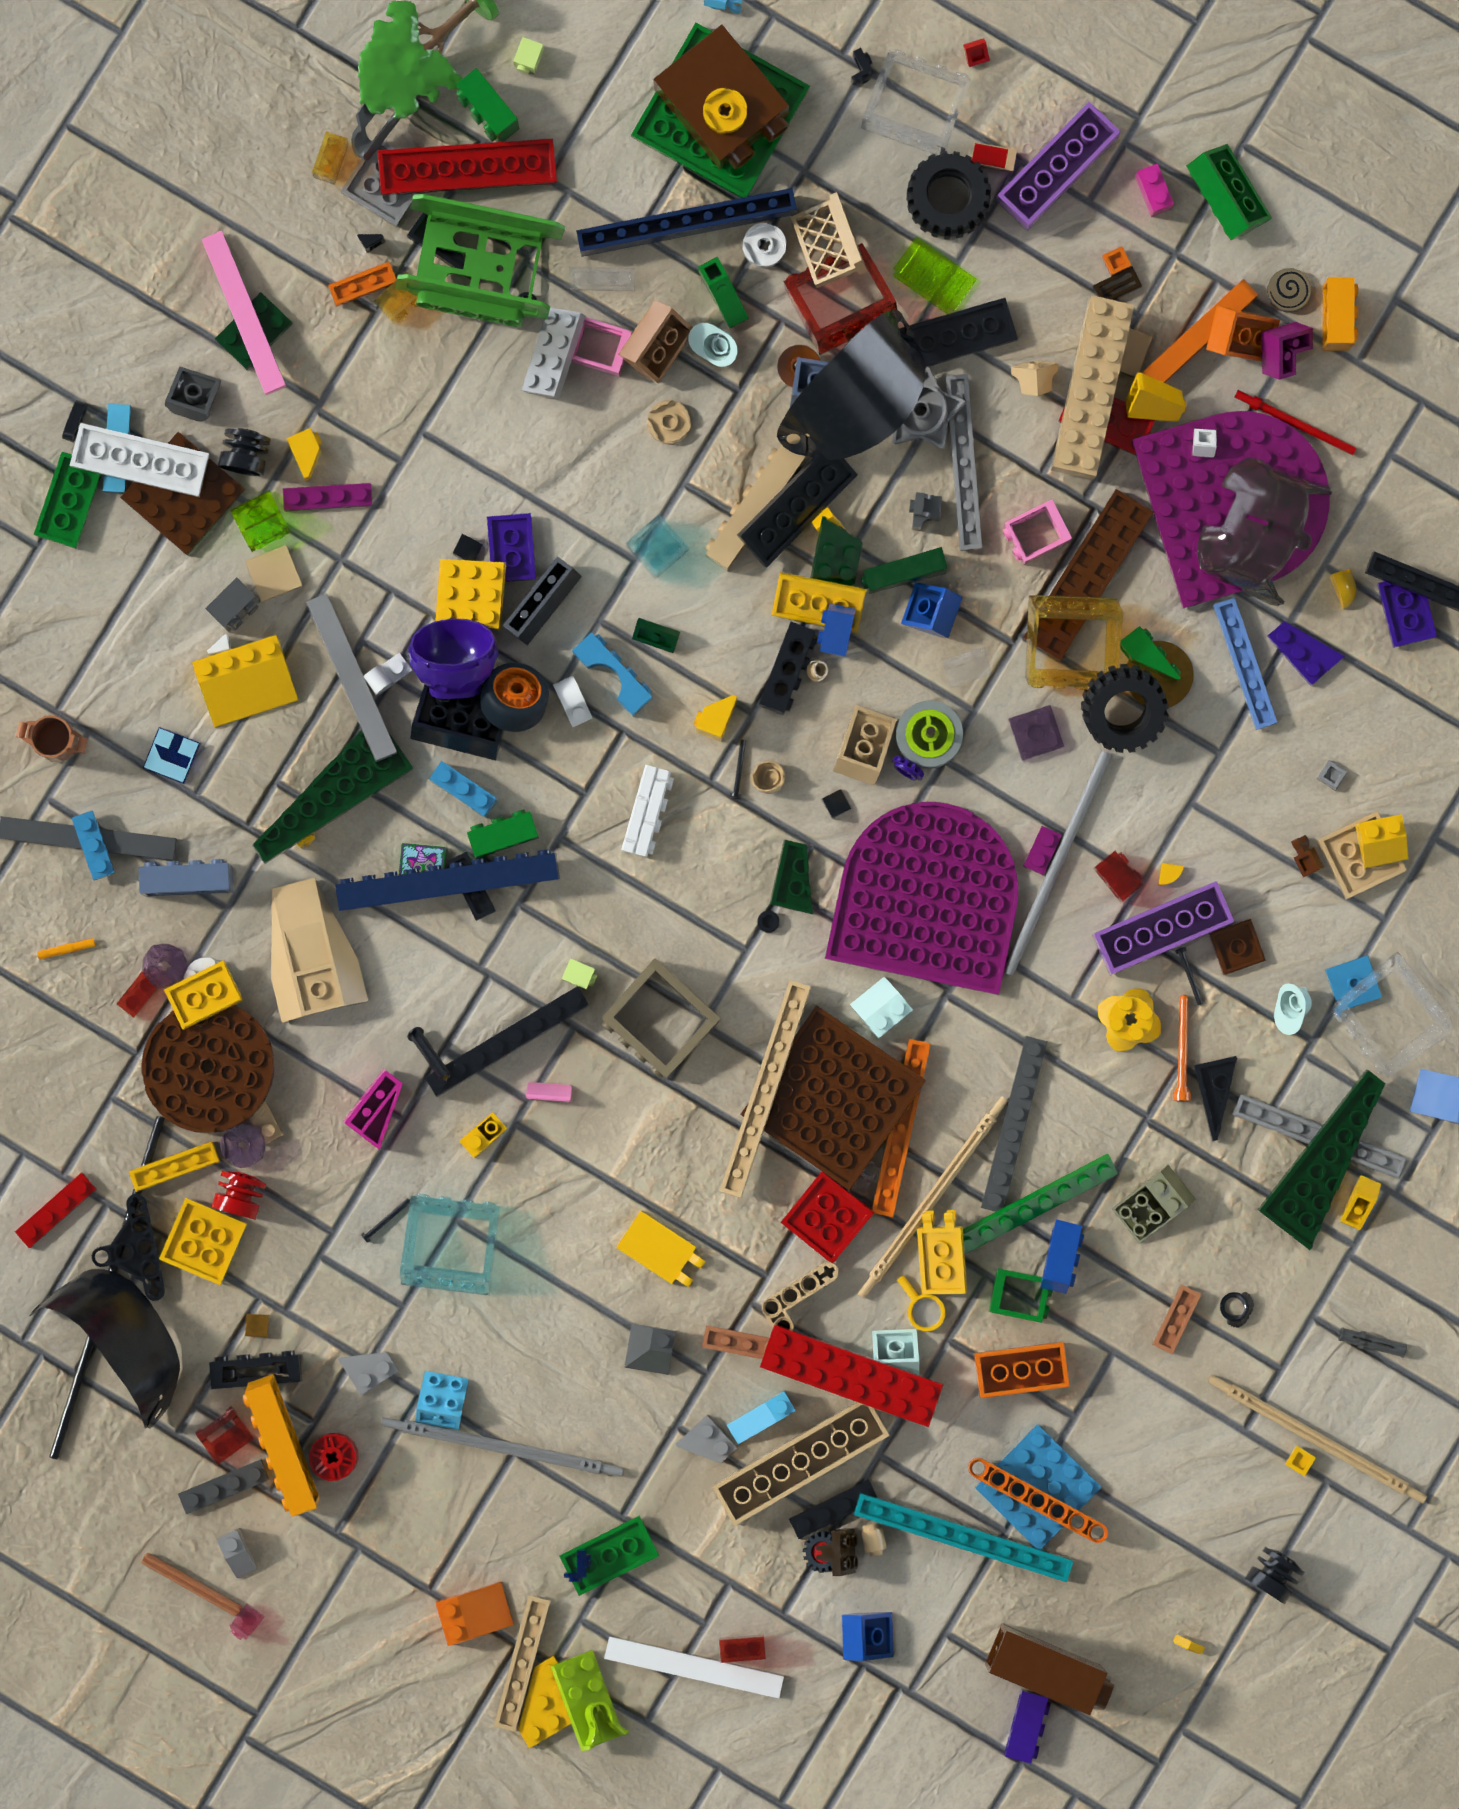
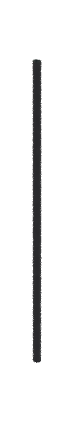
[49,1116,165,1460]

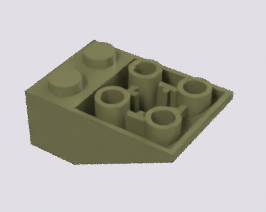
[1112,1165,1196,1244]

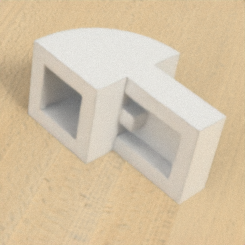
[553,676,592,727]

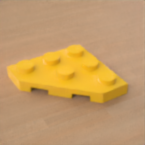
[518,1655,571,1749]

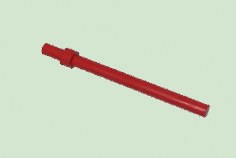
[1234,390,1356,456]

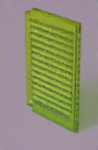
[893,237,977,314]

